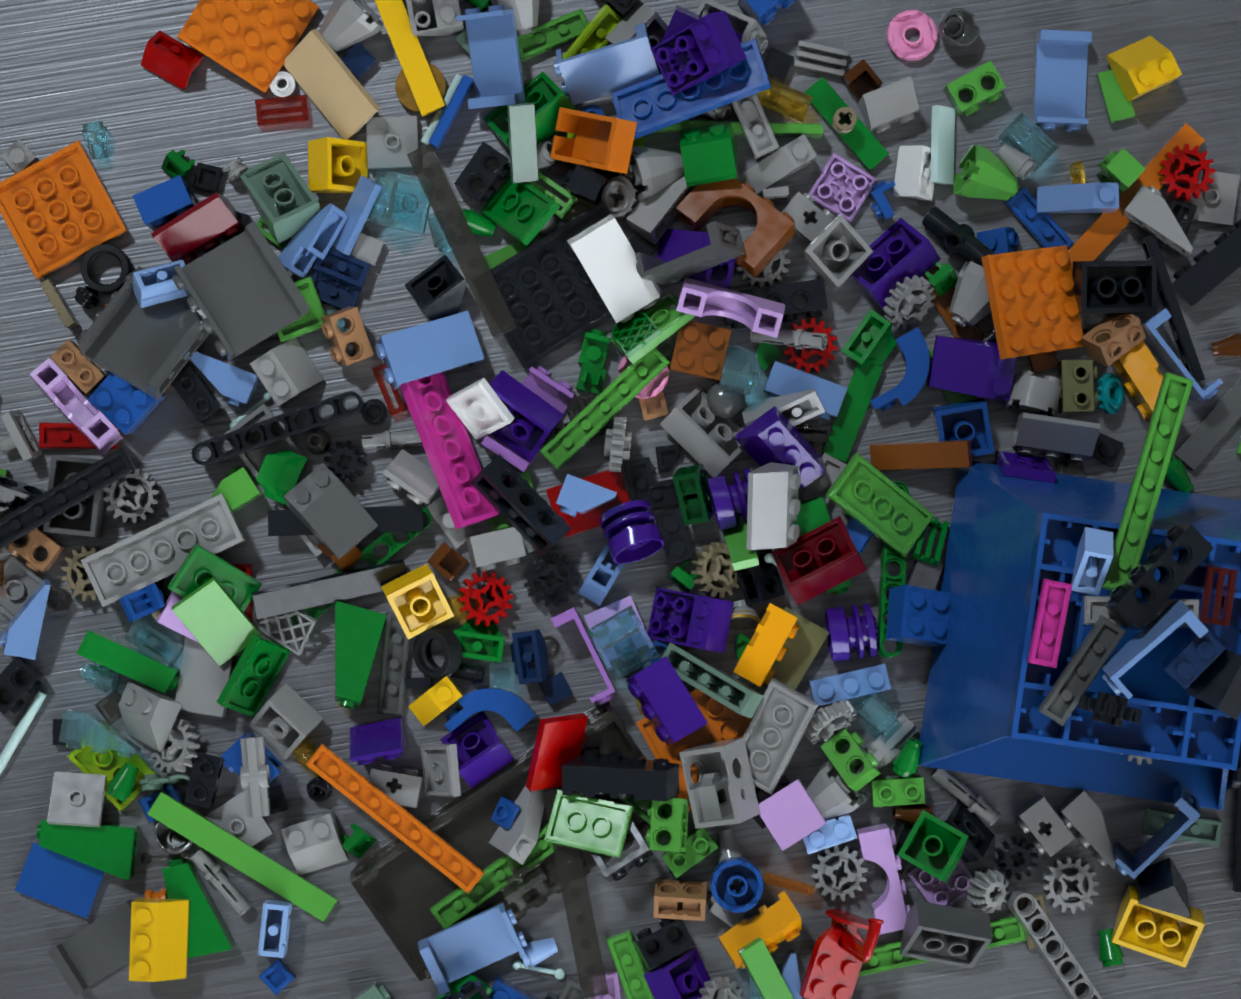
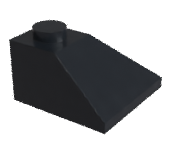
[405,255,467,321]

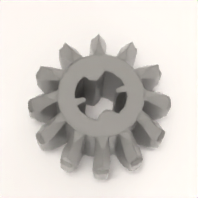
[965,868,1010,913]

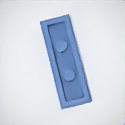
[332,175,382,256]

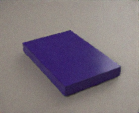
[995,450,1056,483]

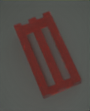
[255,95,309,127]
[372,364,408,416]
[1199,566,1238,626]

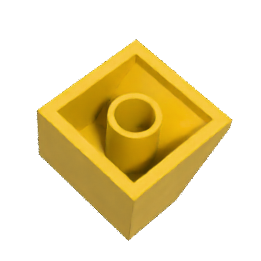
[1105,36,1182,102]
[308,137,368,194]
[381,563,454,639]

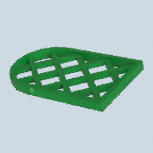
[611,311,662,358]

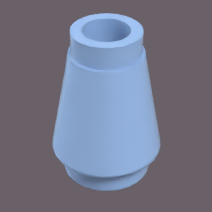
[520,937,558,967]

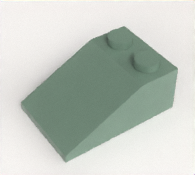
[239,152,321,243]

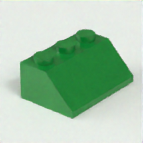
[483,72,576,152]

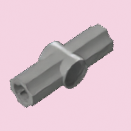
[855,714,919,774]
[240,736,270,818]

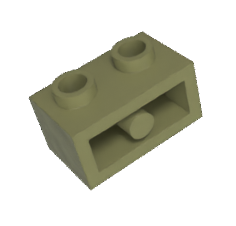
[1058,360,1098,413]

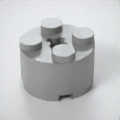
[1004,370,1061,417]

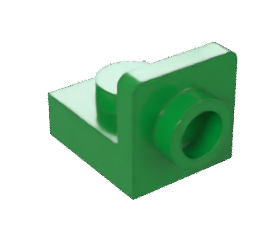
[578,329,611,369]

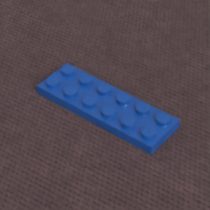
[611,38,772,139]

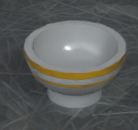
[729,600,760,630]

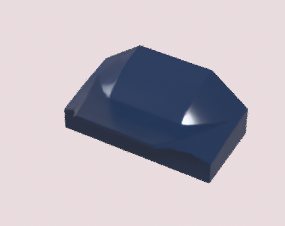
[510,629,549,684]

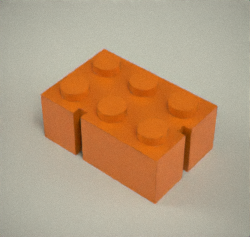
[550,107,637,174]

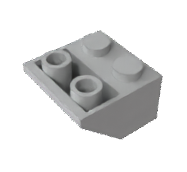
[406,0,464,36]
[382,449,440,505]

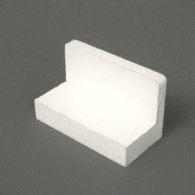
[893,145,935,201]

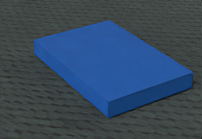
[15,842,106,918]

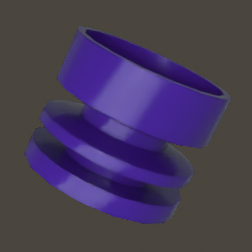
[707,468,751,531]
[599,500,664,564]
[825,603,878,662]

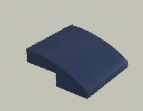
[311,248,371,310]

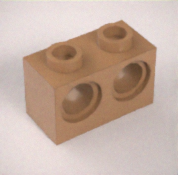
[321,306,374,366]
[1081,313,1146,367]
[50,339,108,396]
[5,527,66,573]
[653,879,707,921]

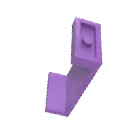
[481,366,575,472]
[551,607,616,705]

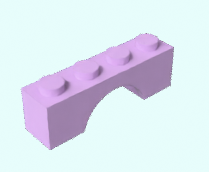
[676,277,786,338]
[29,358,122,455]
[855,823,910,935]

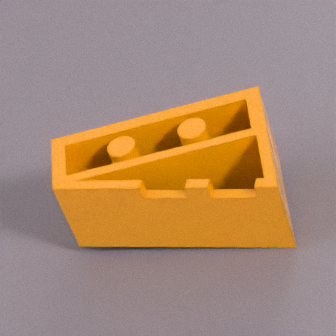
[1111,341,1163,423]
[733,603,800,687]
[719,891,802,969]

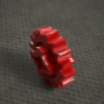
[1157,144,1216,201]
[783,318,838,373]
[457,571,514,627]

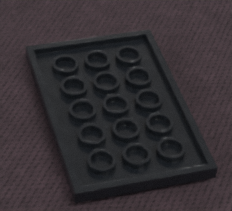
[471,201,612,369]

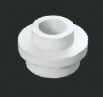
[270,71,296,97]

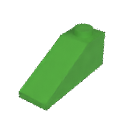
[210,466,263,513]

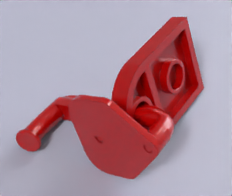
[799,908,884,999]

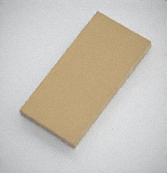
[283,29,380,140]

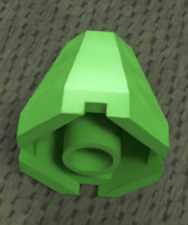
[953,145,1019,200]

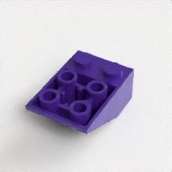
[651,11,746,96]
[657,229,735,289]
[647,587,734,653]
[350,716,409,765]

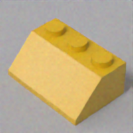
[1111,885,1205,968]
[129,898,189,982]

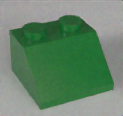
[680,121,738,187]
[898,810,969,883]

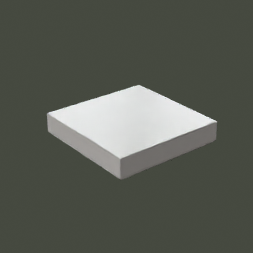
[446,378,515,441]

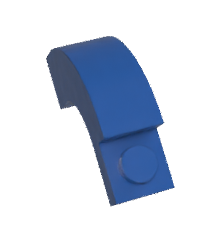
[870,327,930,412]
[444,687,537,732]

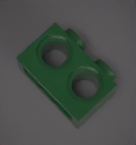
[672,464,715,526]

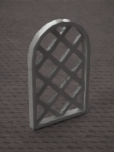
[252,604,317,656]

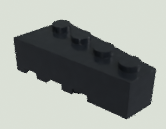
[1172,218,1241,307]
[562,749,679,801]

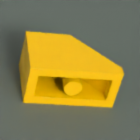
[408,675,464,726]

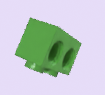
[943,60,1006,116]
[1096,148,1146,195]
[820,728,881,792]
[869,775,925,807]
[646,798,689,852]
[661,828,719,878]

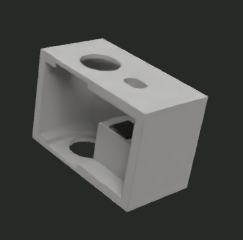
[679,737,760,829]

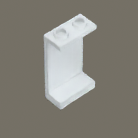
[567,214,660,323]

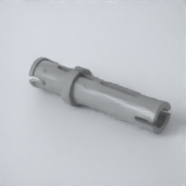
[750,329,828,350]
[362,430,423,451]
[930,768,1001,826]
[189,848,252,917]

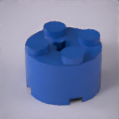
[710,857,764,913]

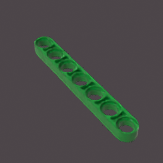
[877,481,909,658]
[289,507,432,628]

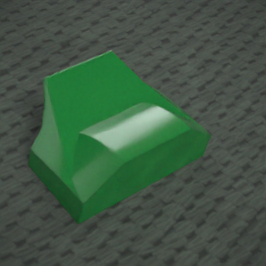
[841,309,897,366]
[256,449,309,505]
[453,619,505,663]

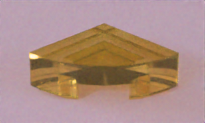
[1068,160,1085,184]

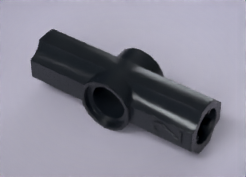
[922,206,995,267]

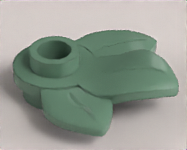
[139,774,190,791]

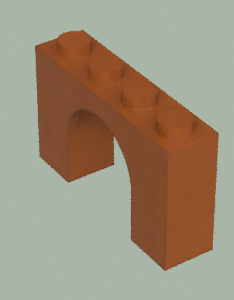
[676,178,796,278]

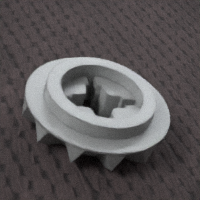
[601,176,637,218]

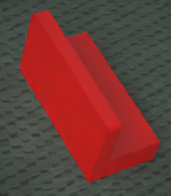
[141,30,203,90]

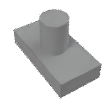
[0,410,43,462]
[426,495,477,549]

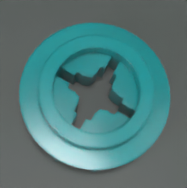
[1096,373,1124,414]

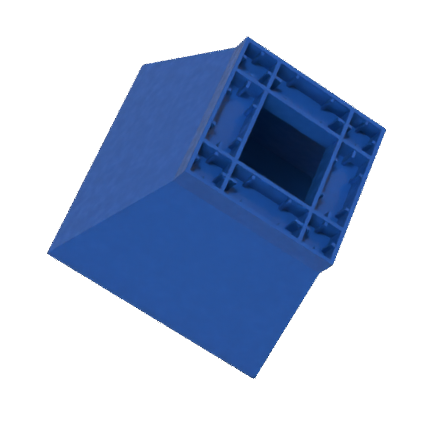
[918,461,1241,810]

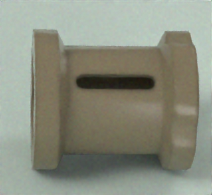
[832,107,857,134]

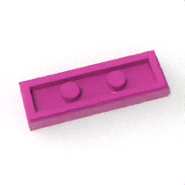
[1027,579,1072,668]

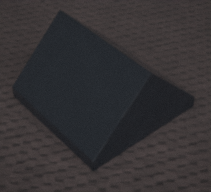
[1185,649,1241,720]
[938,799,995,863]
[1135,858,1190,918]

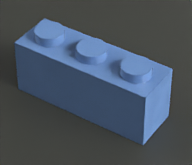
[763,361,847,421]
[807,663,891,706]

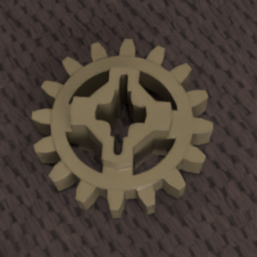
[691,542,739,598]
[61,546,98,601]

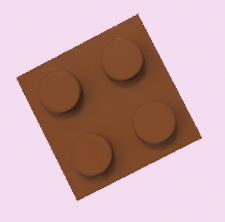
[669,321,731,382]

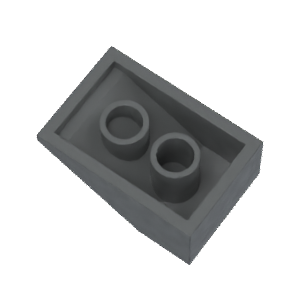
[284,463,378,559]

